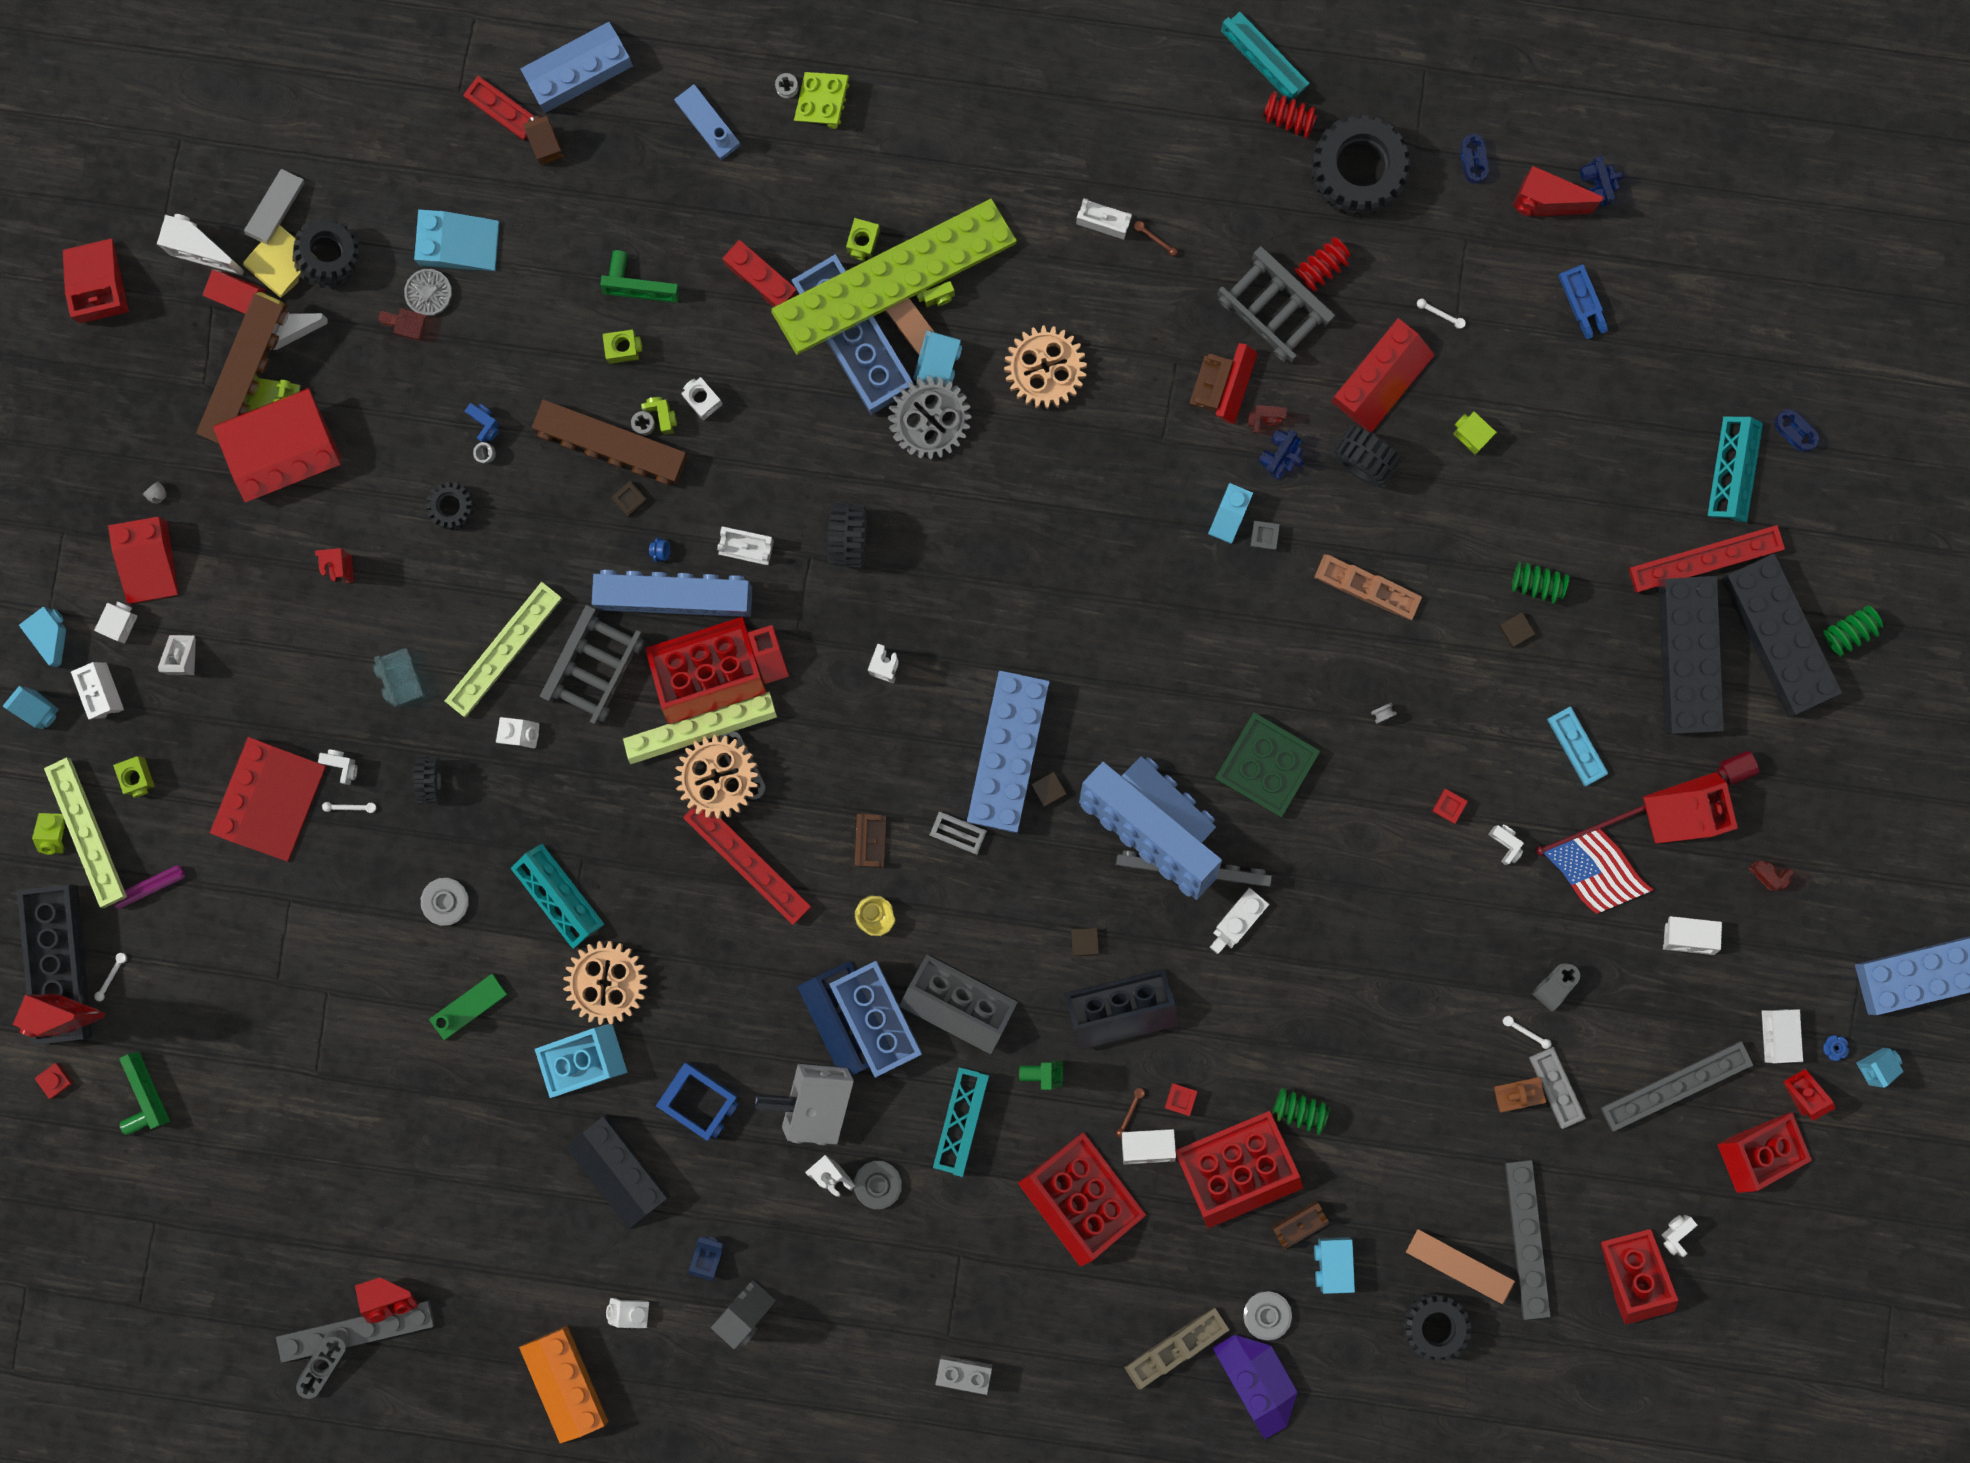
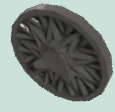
[854,1161,902,1209]

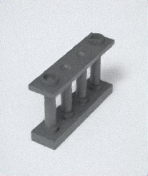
[1217,246,1335,364]
[540,605,645,726]

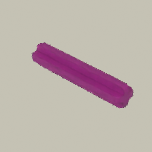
[113,865,185,909]

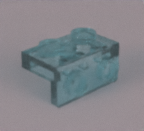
[373,648,425,707]

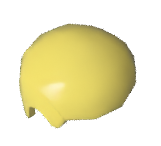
[855,896,895,936]

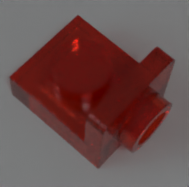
[1248,405,1287,434]
[1749,860,1794,890]

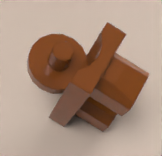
[1493,1077,1546,1112]

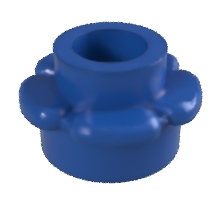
[649,537,670,563]
[1823,1035,1849,1061]

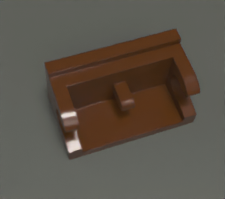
[1189,354,1233,413]
[855,814,886,867]
[1271,1201,1329,1250]

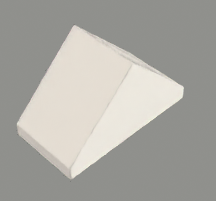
[158,635,196,675]

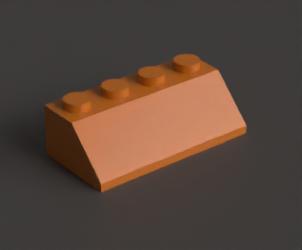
[519,1326,608,1443]

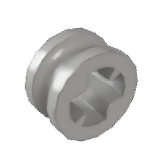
[775,73,799,99]
[631,411,655,436]
[1371,703,1397,724]

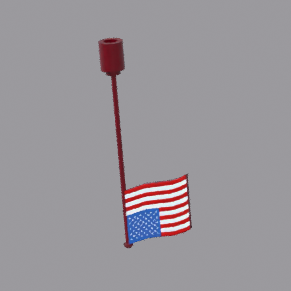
[1537,750,1759,914]

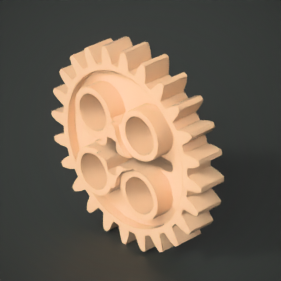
[1004,326,1087,409]
[675,735,759,819]
[563,941,648,1025]

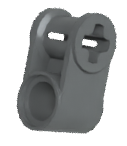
[1532,963,1580,1012]

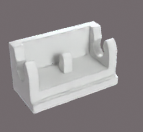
[1076,198,1132,240]
[717,526,774,565]
[868,644,898,684]
[71,662,124,719]
[1663,916,1722,955]
[1762,1009,1803,1063]
[1122,1129,1176,1165]
[805,1155,856,1197]

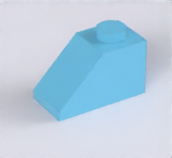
[1208,483,1253,544]
[19,606,66,668]
[3,686,59,729]
[1856,1048,1903,1088]

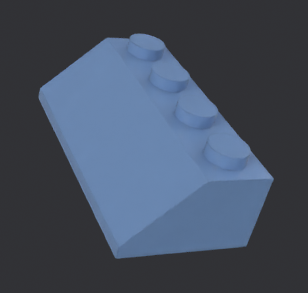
[521,22,633,113]
[1121,756,1216,843]
[829,961,923,1077]

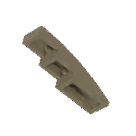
[1124,1308,1229,1389]

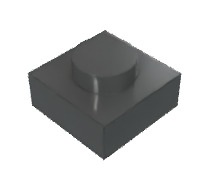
[1250,521,1280,551]

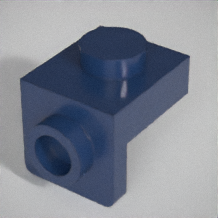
[688,1237,723,1281]

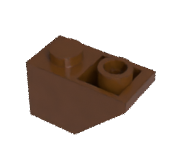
[523,115,564,166]

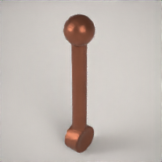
[1134,221,1178,257]
[1116,1088,1145,1138]

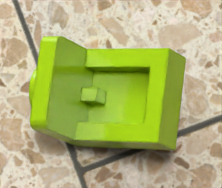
[917,281,955,307]
[641,397,677,435]
[32,813,66,855]

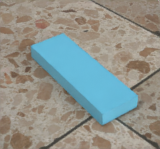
[1547,706,1608,786]

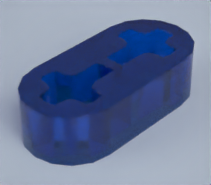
[1460,134,1489,184]
[1774,409,1819,452]

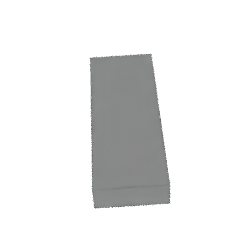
[244,169,305,245]
[1529,1047,1586,1129]

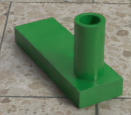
[600,250,679,303]
[429,974,508,1040]
[119,1051,170,1136]
[1019,1060,1063,1090]

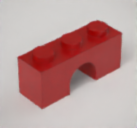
[722,240,798,307]

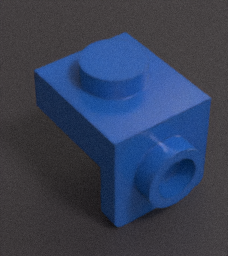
[465,403,500,443]

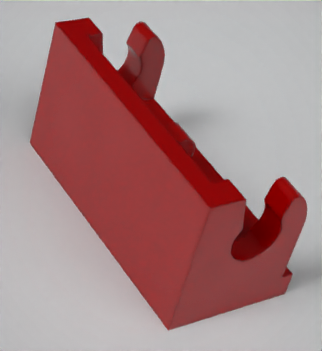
[203,269,266,314]
[315,548,354,583]

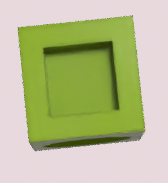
[846,218,880,261]
[603,330,642,364]
[1453,412,1496,454]
[113,756,155,798]

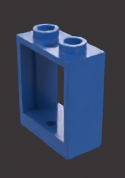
[656,1062,739,1141]

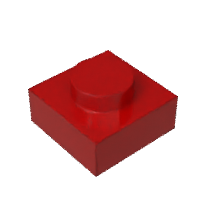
[1431,789,1468,824]
[34,1063,73,1099]
[1165,1083,1197,1116]

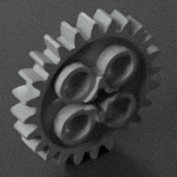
[888,375,971,459]

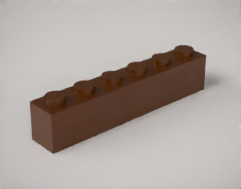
[196,292,289,444]
[532,400,688,486]

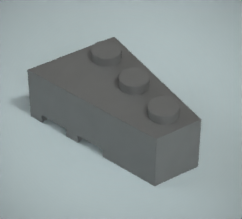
[711,1280,776,1349]

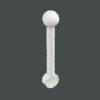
[1417,299,1465,329]
[322,802,376,813]
[94,953,127,1002]
[1503,1016,1551,1049]

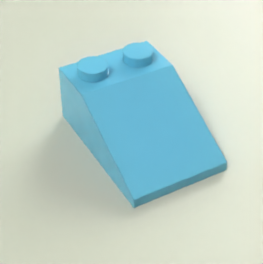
[414,210,499,271]
[535,1024,628,1098]

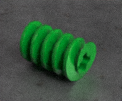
[1512,560,1569,604]
[1823,605,1883,657]
[1272,1088,1330,1135]

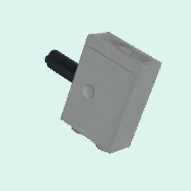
[755,1064,853,1145]

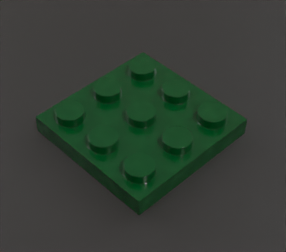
[1214,712,1320,818]

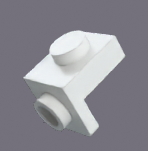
[496,717,539,748]
[318,750,357,785]
[1488,825,1524,865]
[1662,1215,1697,1257]
[606,1298,649,1328]

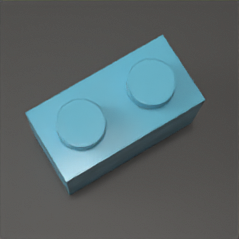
[913,330,962,384]
[1314,1237,1355,1294]

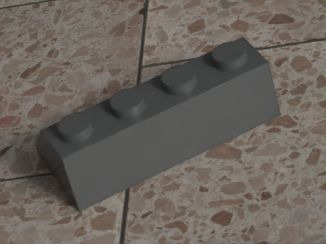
[899,955,1018,1054]

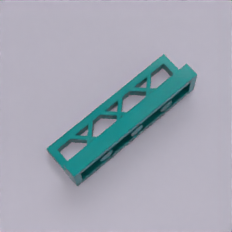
[1221,12,1309,102]
[1708,416,1763,523]
[511,844,604,949]
[933,1067,989,1177]

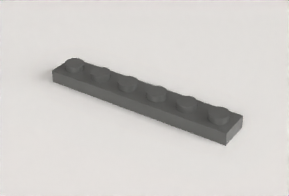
[1115,850,1271,887]
[1600,1041,1753,1132]
[1505,1160,1550,1320]
[276,1300,435,1363]

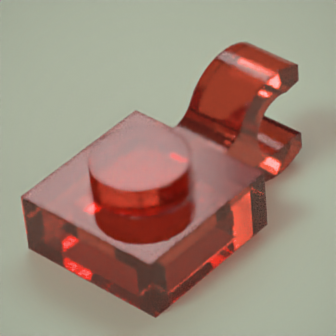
[378,308,426,341]

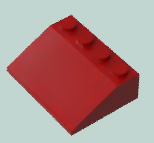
[213,388,341,502]
[645,617,766,725]
[210,737,326,862]
[1175,1111,1303,1229]
[1018,1132,1146,1267]

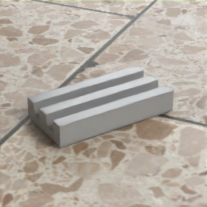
[930,812,987,855]

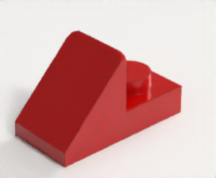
[1783,1069,1835,1121]

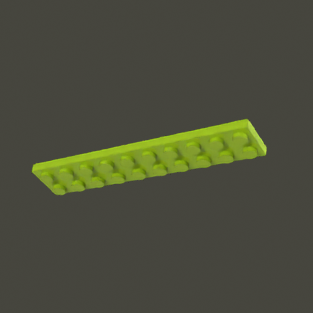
[771,199,1017,355]

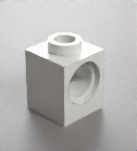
[681,377,723,421]
[94,602,137,644]

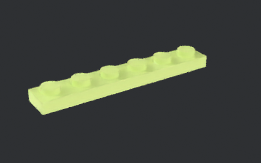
[445,582,563,718]
[623,692,777,764]
[44,757,127,908]

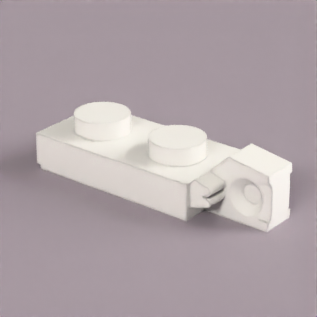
[1210,888,1269,954]

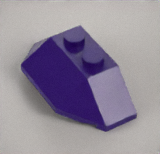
[1212,1334,1297,1440]

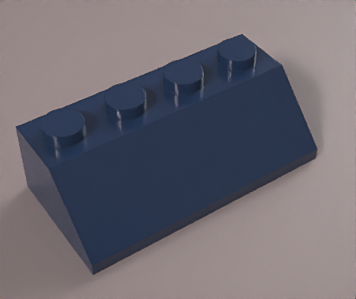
[797,961,870,1076]

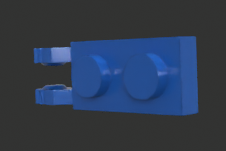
[1558,264,1608,339]

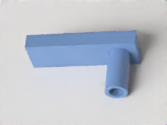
[674,84,741,160]

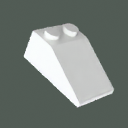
[157,214,244,275]

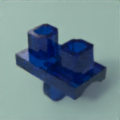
[1579,155,1625,207]
[1259,429,1305,480]

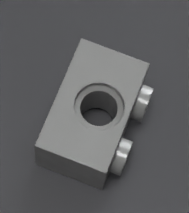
[936,1355,992,1395]

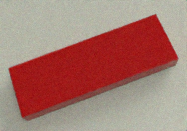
[463,76,534,141]
[1216,343,1258,424]

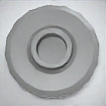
[404,269,452,316]
[421,878,469,926]
[1243,1291,1292,1340]

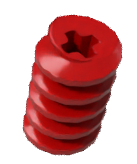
[1261,91,1318,139]
[1294,237,1351,292]

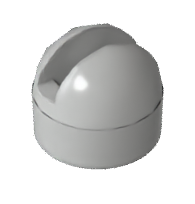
[473,442,496,464]
[143,481,166,504]

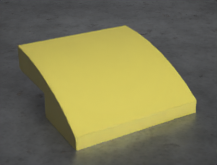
[243,225,317,298]

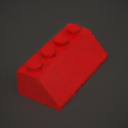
[1331,318,1434,432]
[13,994,105,1038]

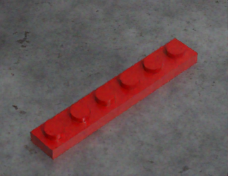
[1628,525,1785,593]
[683,805,811,925]

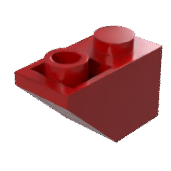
[748,625,789,684]
[355,1278,418,1323]

